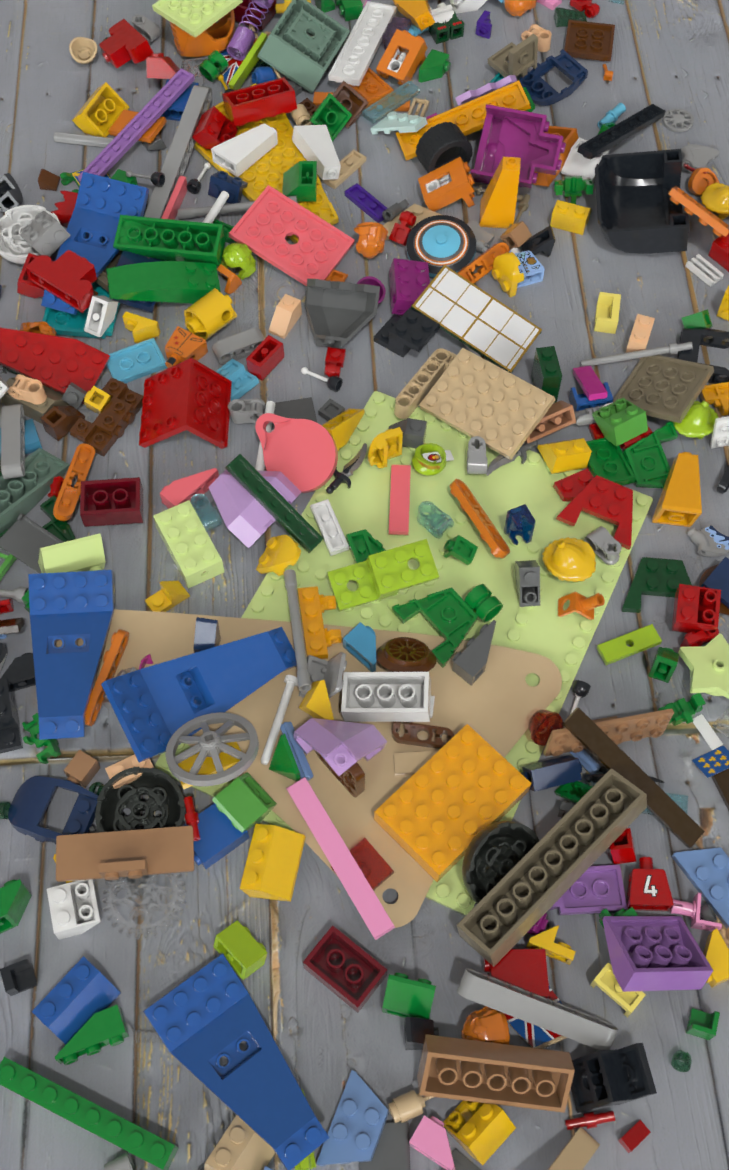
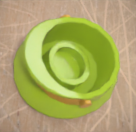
[412,443,447,476]

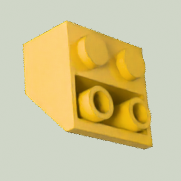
[443,1100,516,1166]

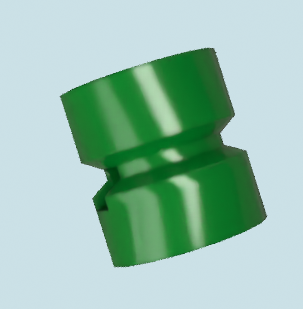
[198,50,229,82]
[464,584,503,623]

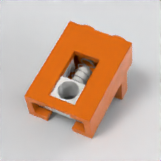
[376,29,427,88]
[418,157,475,212]

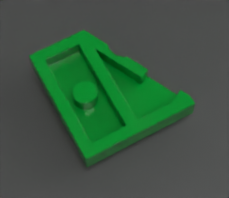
[346,529,386,563]

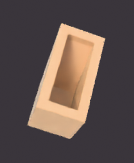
[269,294,302,339]

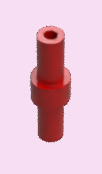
[184,796,200,841]
[565,1111,615,1130]

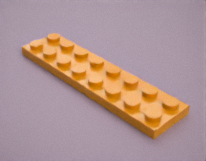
[395,80,531,161]

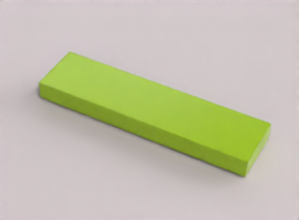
[228,32,268,90]

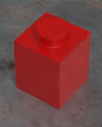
[610,828,637,865]

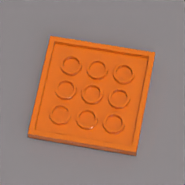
[668,186,729,237]

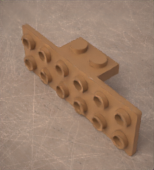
[543,709,674,757]
[56,826,195,882]

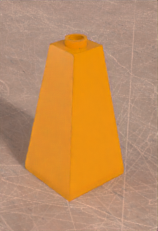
[479,157,521,229]
[652,452,702,527]

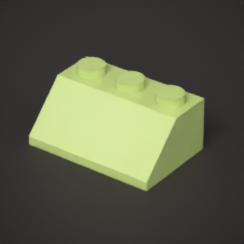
[38,533,106,573]

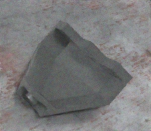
[305,279,380,349]

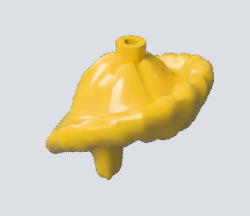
[701,182,729,220]
[542,537,596,582]

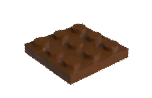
[564,20,615,62]

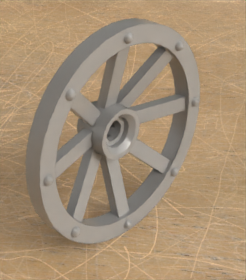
[165,712,259,786]

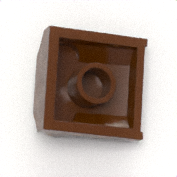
[332,81,369,129]

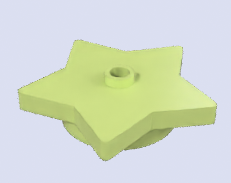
[678,634,729,699]

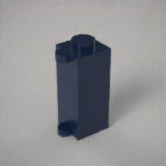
[521,755,582,792]

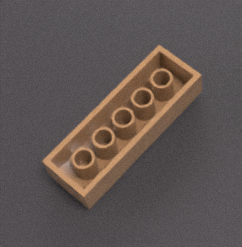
[417,1034,575,1113]

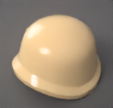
[69,37,97,64]

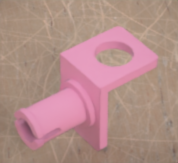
[670,892,722,932]

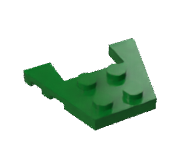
[623,421,678,489]
[392,587,478,668]

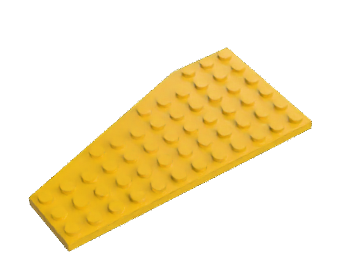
[177,83,339,244]

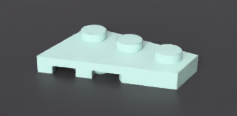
[370,111,428,135]

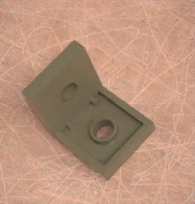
[488,34,538,77]

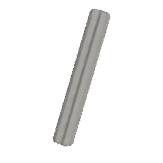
[53,132,114,148]

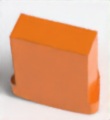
[217,264,242,295]

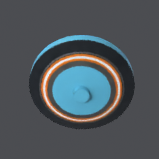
[407,215,476,278]

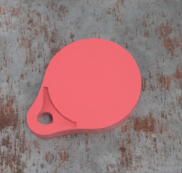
[255,413,338,493]

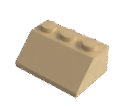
[204,1115,275,1170]

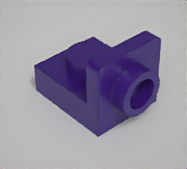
[475,10,492,39]

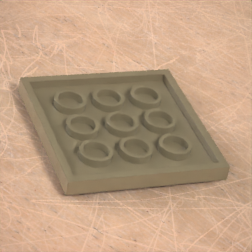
[612,355,714,423]

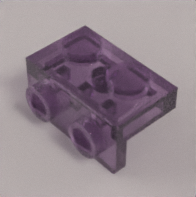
[382,17,412,50]

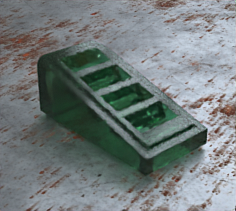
[554,7,587,27]

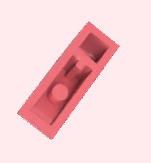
[160,468,219,509]

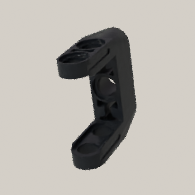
[677,327,729,384]

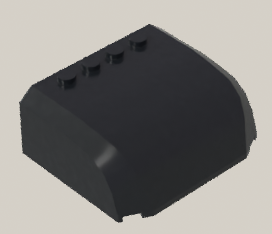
[595,149,689,254]

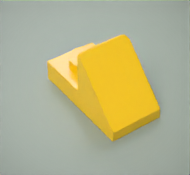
[122,311,160,343]
[144,581,190,612]
[526,925,576,965]

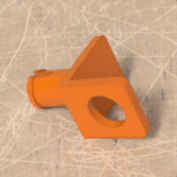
[558,592,605,620]

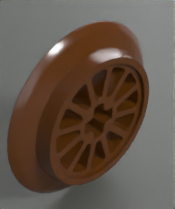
[376,637,437,672]

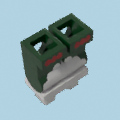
[428,2,465,44]

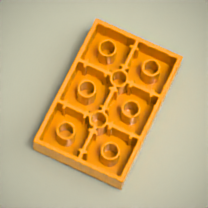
[374,724,532,882]

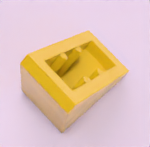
[299,680,334,720]

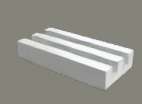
[685,254,724,287]

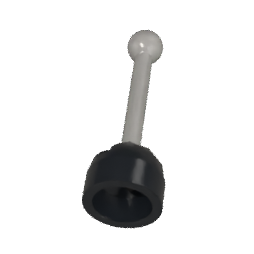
[126,170,165,187]

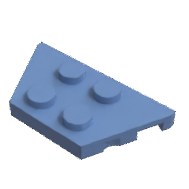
[671,847,729,928]
[316,1070,389,1167]

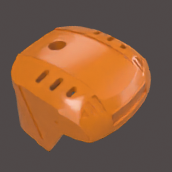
[169,10,235,57]

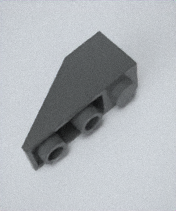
[452,620,496,686]

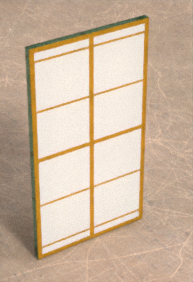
[411,265,542,373]

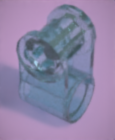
[191,493,222,532]
[417,501,454,539]

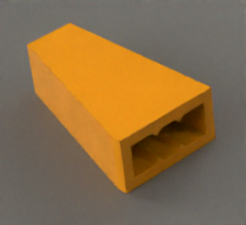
[393,0,435,31]

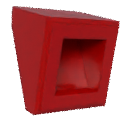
[0,598,14,614]

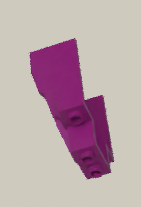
[471,104,566,188]

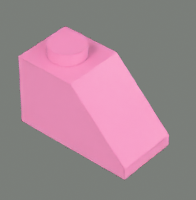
[409,1115,456,1170]

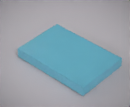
[106,338,168,383]

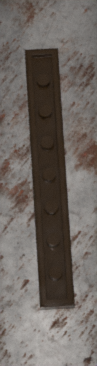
[562,708,705,848]

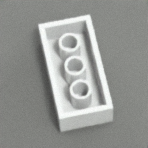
[341,672,431,722]

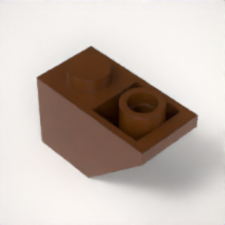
[40,406,85,441]

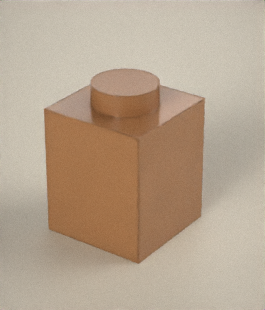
[500,221,532,250]
[63,750,100,788]

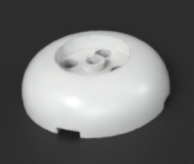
[0,205,60,264]

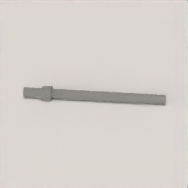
[581,342,693,367]

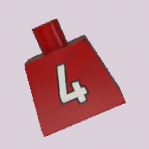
[626,857,674,911]

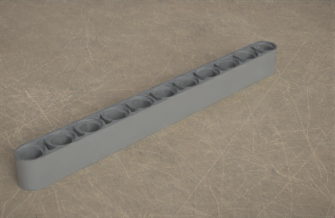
[144,85,212,219]

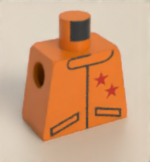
[165,326,208,368]

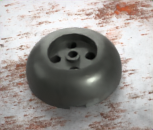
[95,767,185,832]
[462,821,539,904]

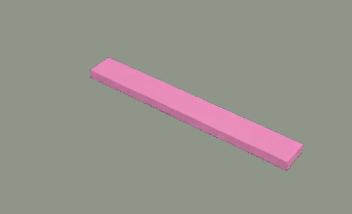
[286,777,395,940]

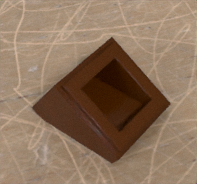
[38,169,60,191]

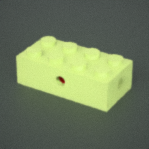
[153,500,224,589]

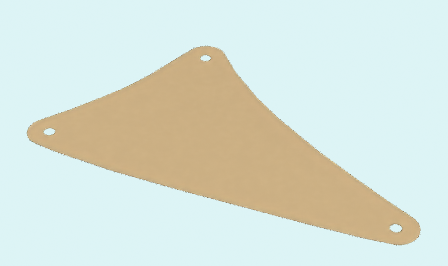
[55,609,562,928]

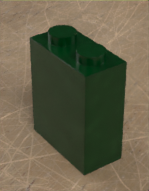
[531,346,562,403]

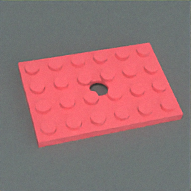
[229,185,355,287]

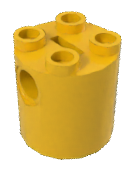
[184,288,237,340]

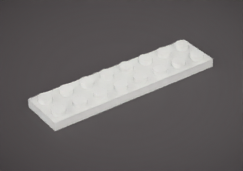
[328,1,397,86]

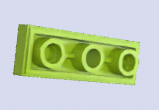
[597,624,662,665]

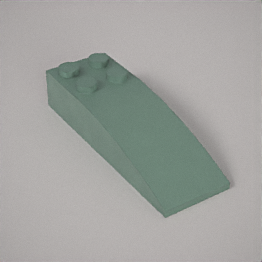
[0,448,70,533]

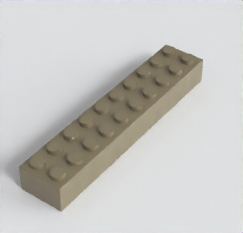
[457,768,647,967]

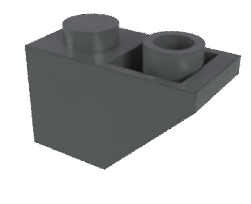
[515,560,540,607]

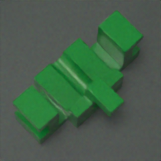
[554,176,594,204]
[658,693,706,726]
[22,713,61,764]

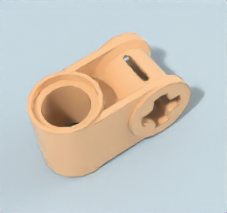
[521,24,552,52]
[7,374,47,405]

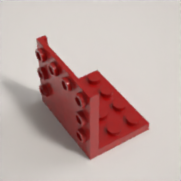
[139,358,232,449]

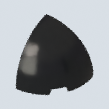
[0,173,23,212]

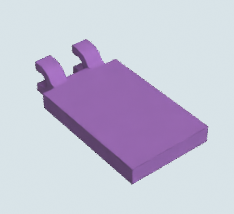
[548,865,628,915]

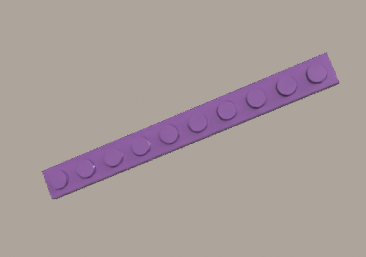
[78,68,195,182]

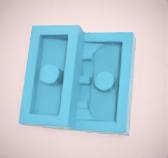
[215,359,259,402]

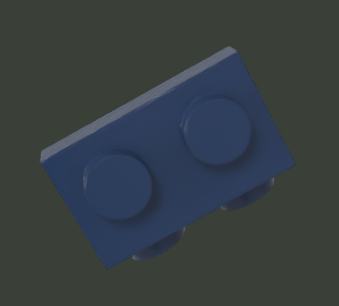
[208,171,248,204]

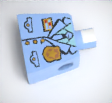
[509,248,545,288]

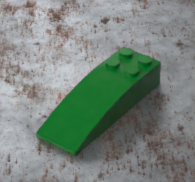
[113,215,227,267]
[106,261,221,304]

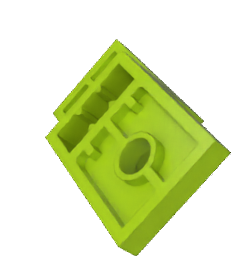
[327,539,439,612]

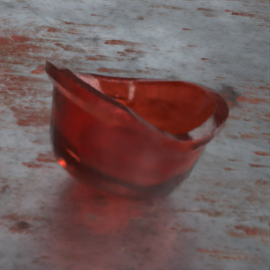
[528,710,564,746]

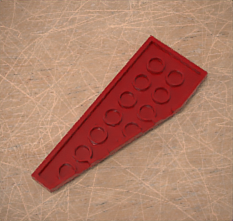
[0,328,110,405]

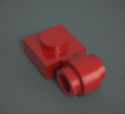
[570,0,600,18]
[389,211,417,246]
[325,347,346,378]
[680,629,719,647]

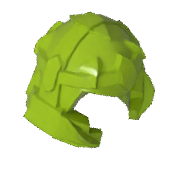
[221,242,256,279]

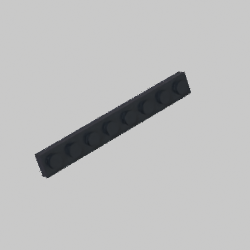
[577,104,666,160]

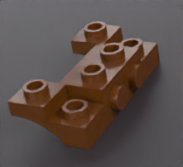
[69,377,143,457]

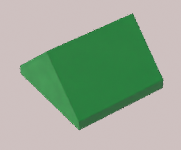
[309,93,352,142]

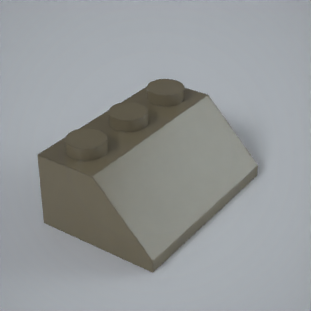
[1,377,68,424]

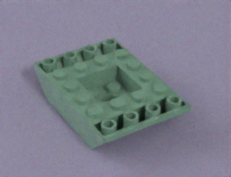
[257,0,351,93]

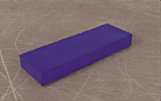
[344,183,388,223]

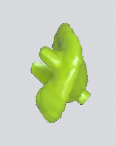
[673,400,719,439]

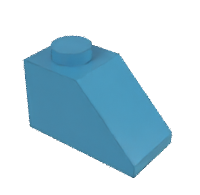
[343,622,376,672]

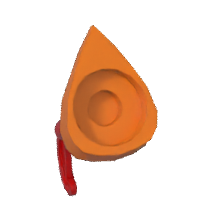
[683,164,720,196]

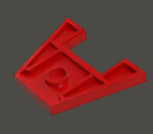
[556,475,633,550]

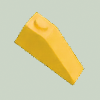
[321,408,365,451]

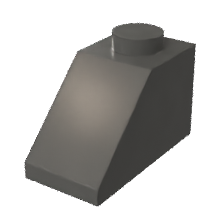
[389,418,427,449]

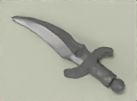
[486,440,538,475]

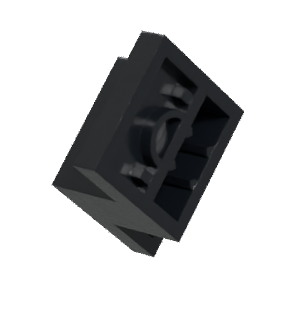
[374,308,440,358]
[0,678,23,754]
[571,1043,657,1113]

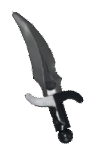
[326,443,367,494]

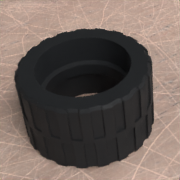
[416,122,473,173]

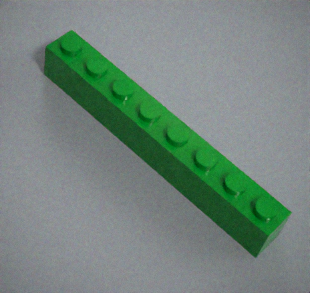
[0,1057,179,1170]

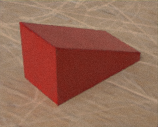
[618,1120,651,1153]

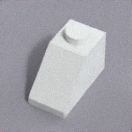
[84,296,119,337]

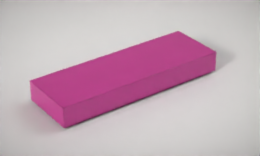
[573,366,608,401]

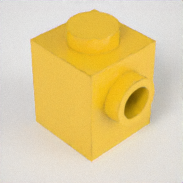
[84,386,111,415]

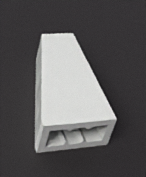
[211,123,278,177]
[292,125,341,180]

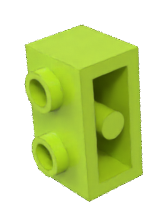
[213,920,267,980]

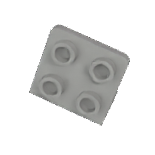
[20,211,70,257]
[299,652,347,698]

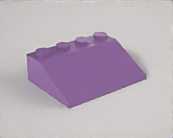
[602,916,713,992]

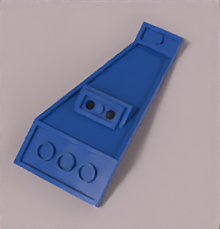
[41,172,150,315]
[28,570,114,740]
[101,627,297,763]
[143,954,329,1170]

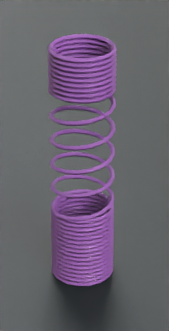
[227,0,274,61]

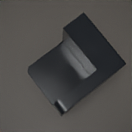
[0,959,38,996]

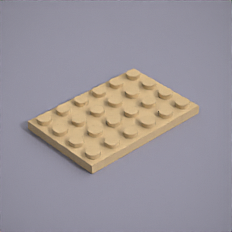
[419,348,555,460]

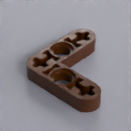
[392,722,454,749]
[315,751,365,798]

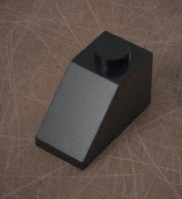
[0,653,36,692]
[404,1017,439,1050]

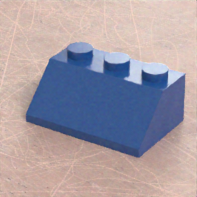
[32,956,121,1045]

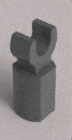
[382,199,409,221]

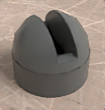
[700,903,717,922]

